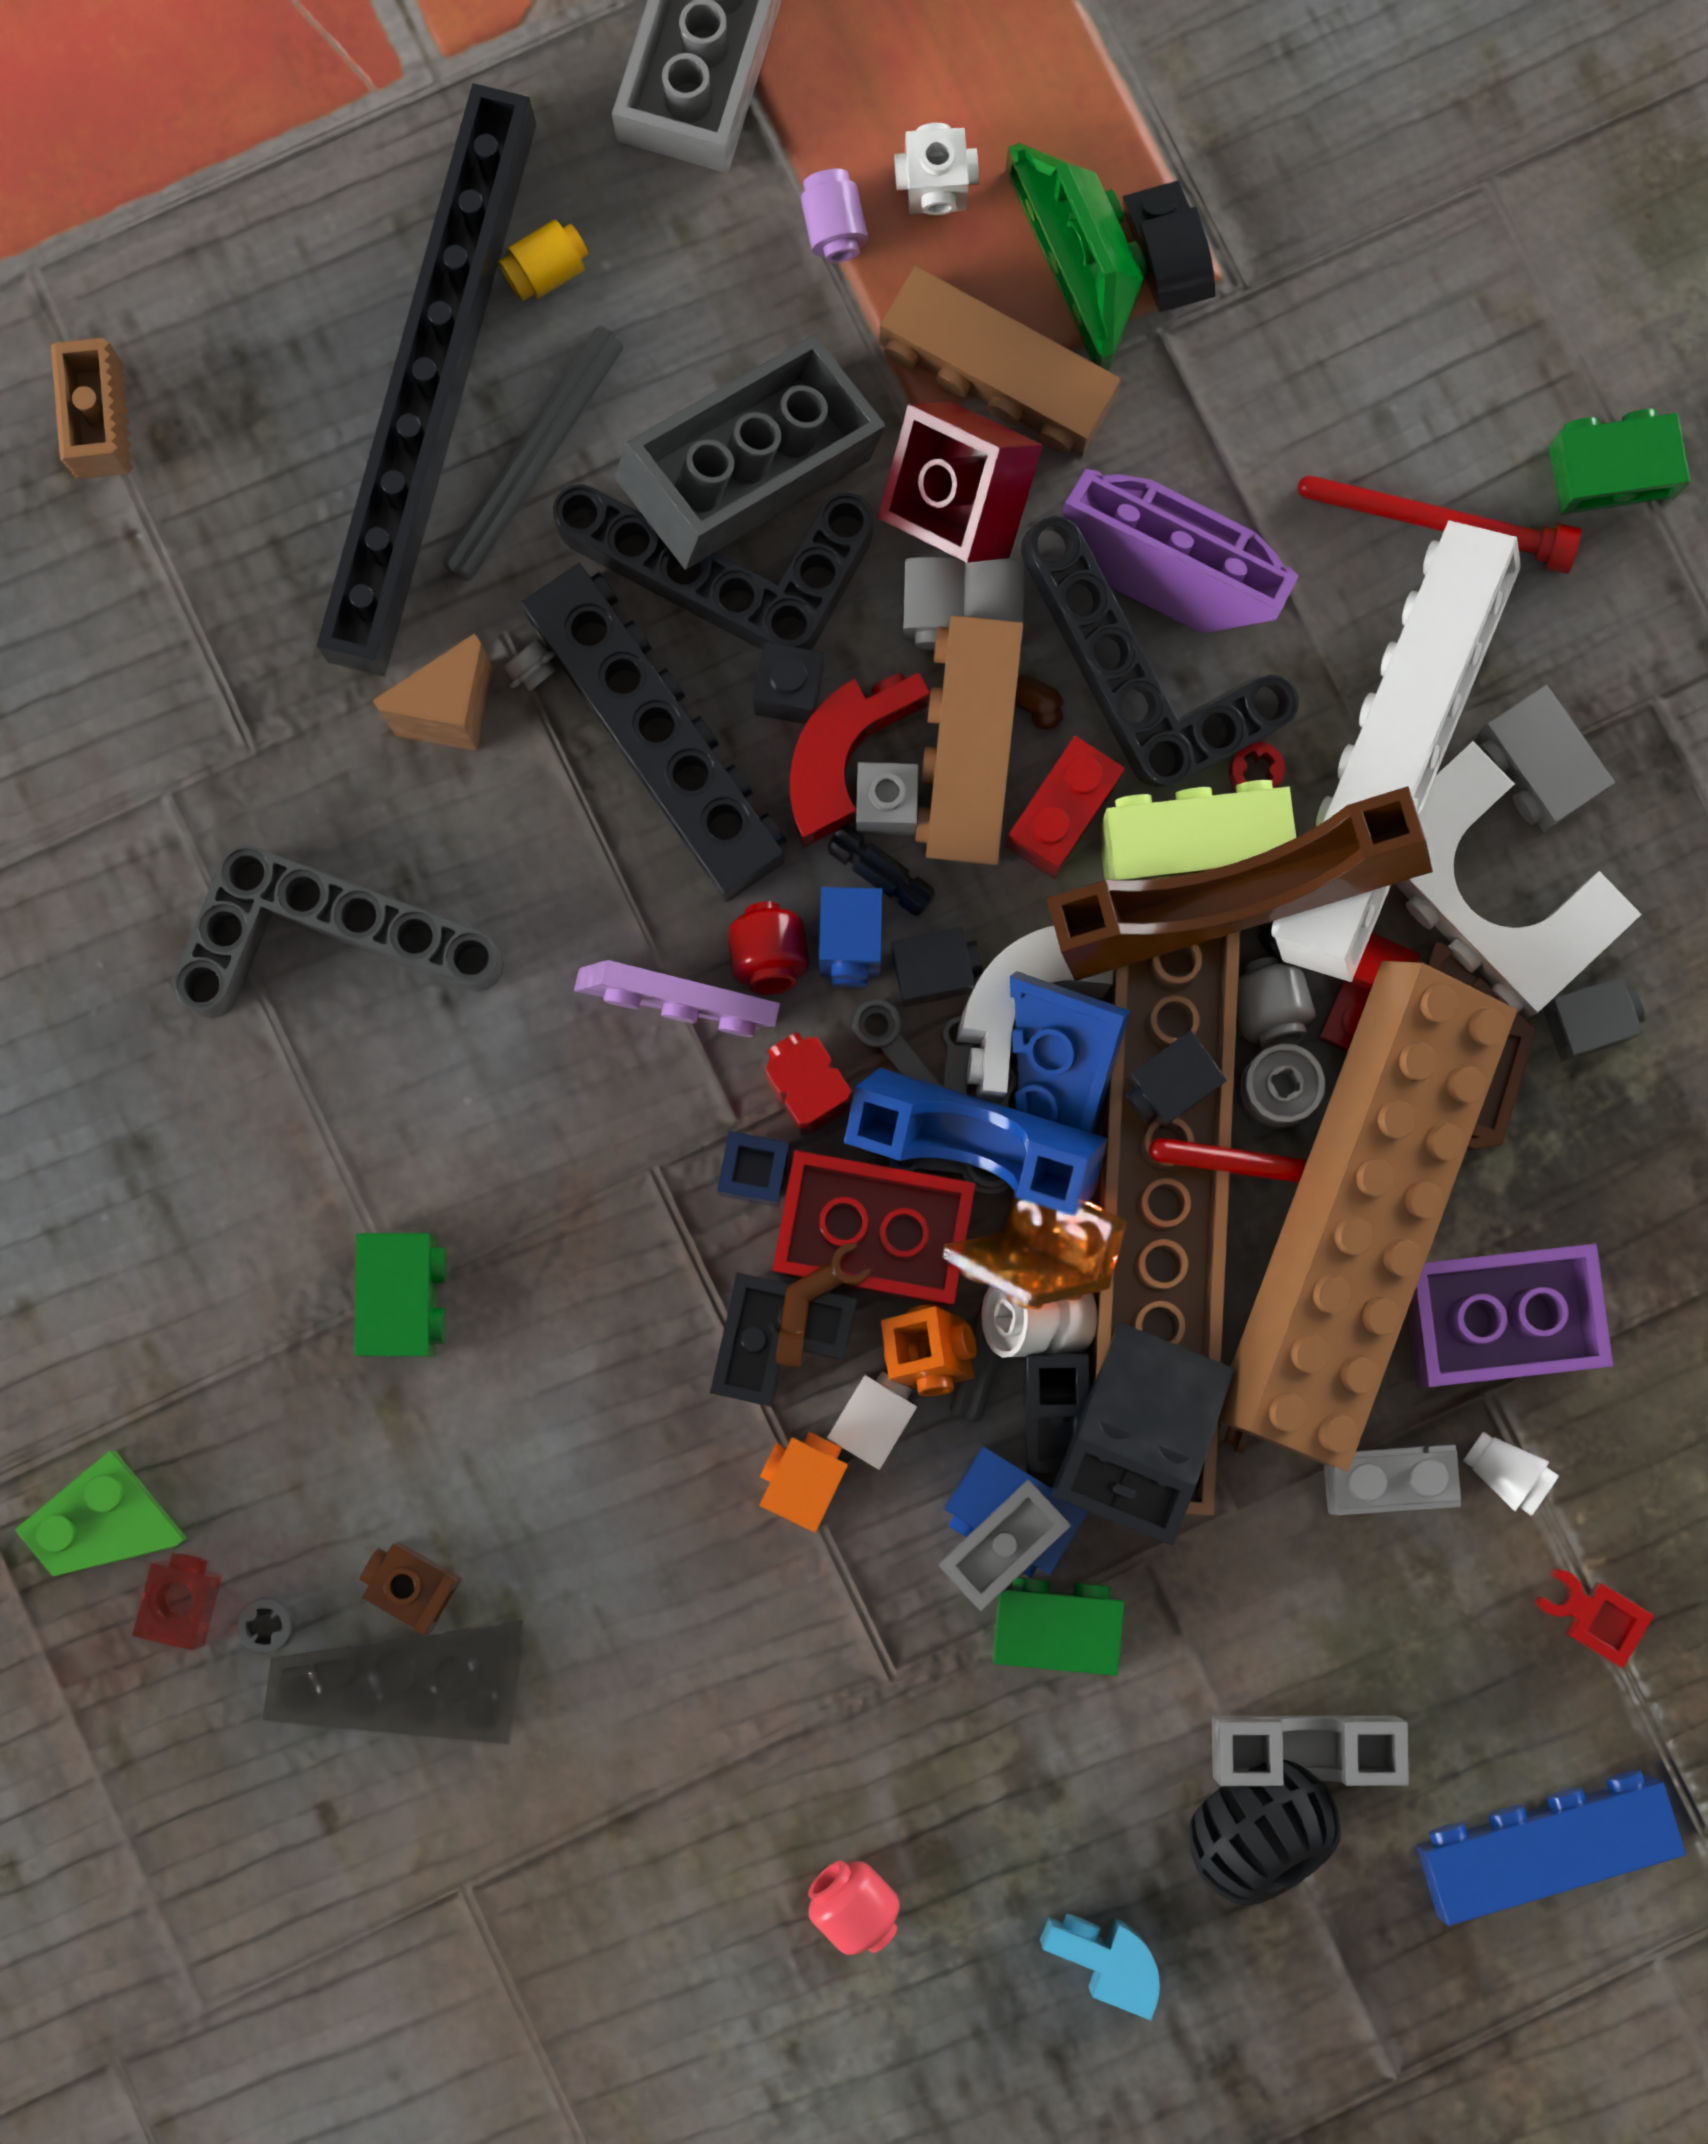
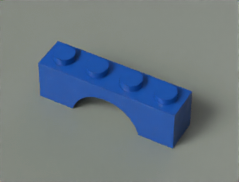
[844,1068,1108,1216]

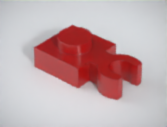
[1534,1569,1655,1668]

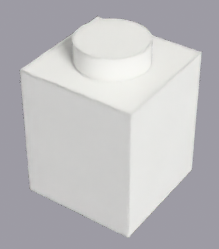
[827,1371,917,1470]

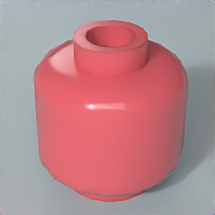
[808,1860,900,1955]

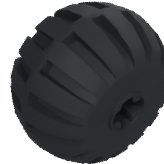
[1189,1759,1341,1906]

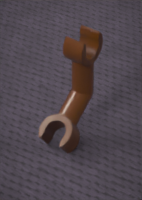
[775,1243,871,1367]

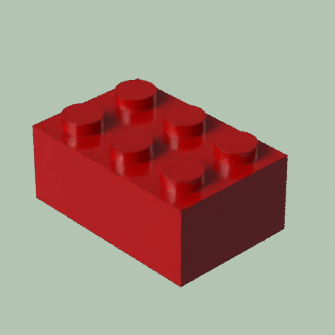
[772,1150,976,1307]

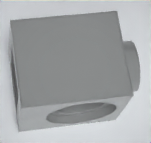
[856,762,918,837]

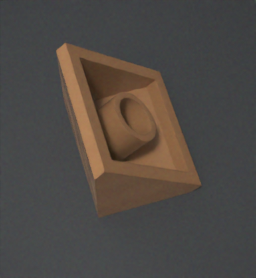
[372,633,494,751]

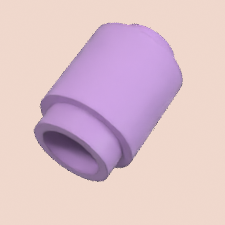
[800,169,869,263]

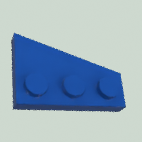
[1010,971,1130,1134]

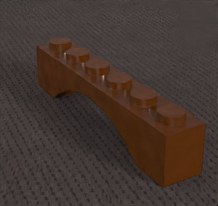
[1047,786,1433,981]

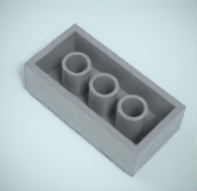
[612,0,782,173]

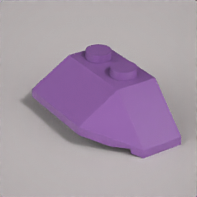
[1062,469,1299,634]

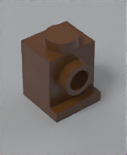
[360,1542,462,1635]

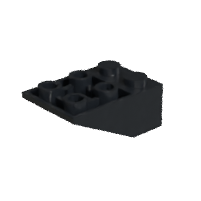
[1049,1322,1235,1546]

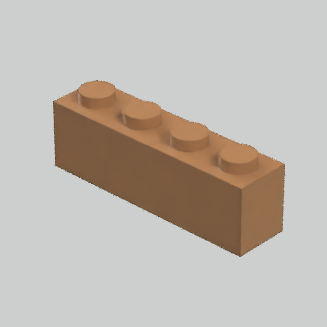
[879,266,1122,456]
[915,615,1023,865]

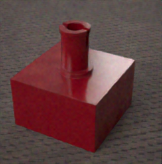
[877,402,1043,563]

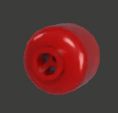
[727,901,809,995]

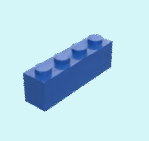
[1416,1770,1686,1926]

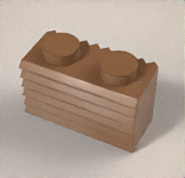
[51,338,134,479]

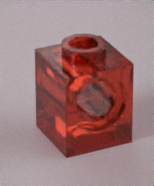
[132,1552,222,1650]

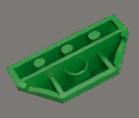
[1005,143,1147,371]

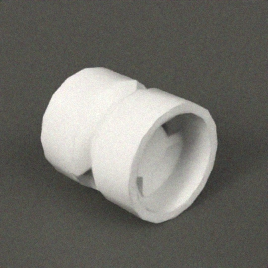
[981,1276,1097,1358]

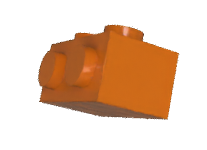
[759,1432,848,1533]

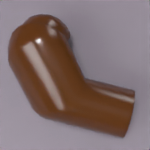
[1015,675,1064,730]

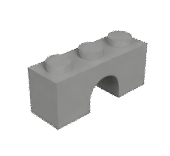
[1212,1715,1409,1786]

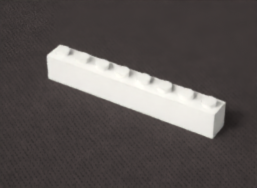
[1272,520,1521,982]

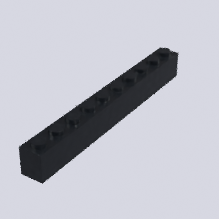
[317,83,536,677]

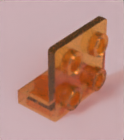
[941,1194,1127,1309]

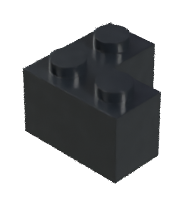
[710,1272,857,1407]

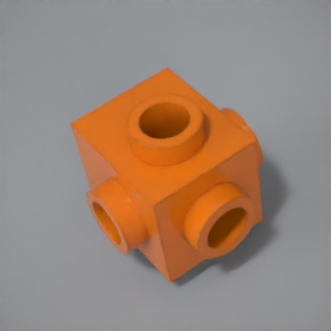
[881,1304,977,1397]

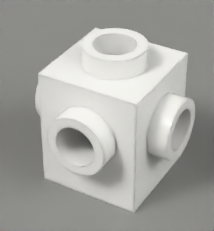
[894,123,979,215]

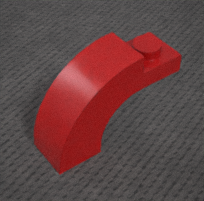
[790,672,930,848]

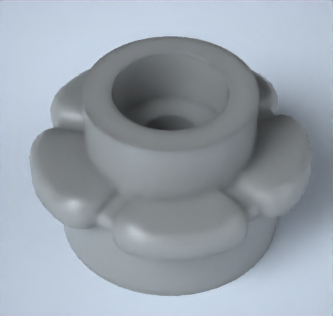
[502,638,557,692]

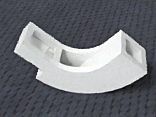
[956,926,1113,1105]

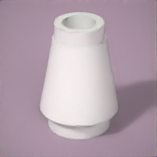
[1463,1431,1559,1516]

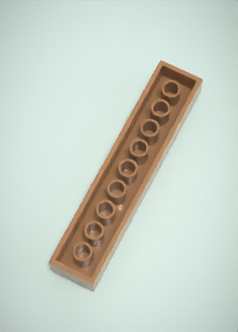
[1090,931,1240,1516]

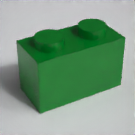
[1548,408,1690,515]
[354,1233,447,1357]
[992,1577,1124,1676]

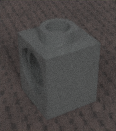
[1543,976,1645,1062]

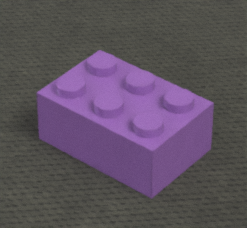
[1407,1244,1613,1388]

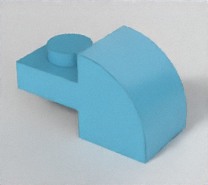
[1040,1914,1160,2021]

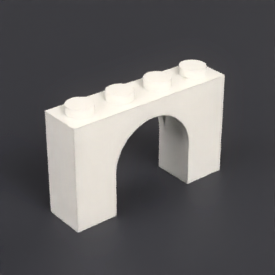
[1395,741,1642,1020]

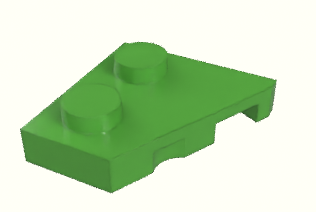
[15,1450,188,1577]

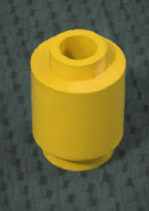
[497,219,589,302]

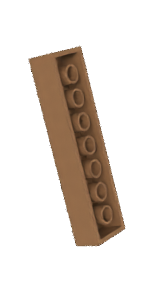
[1217,961,1518,1472]

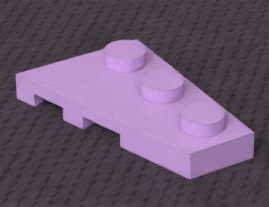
[574,960,780,1037]

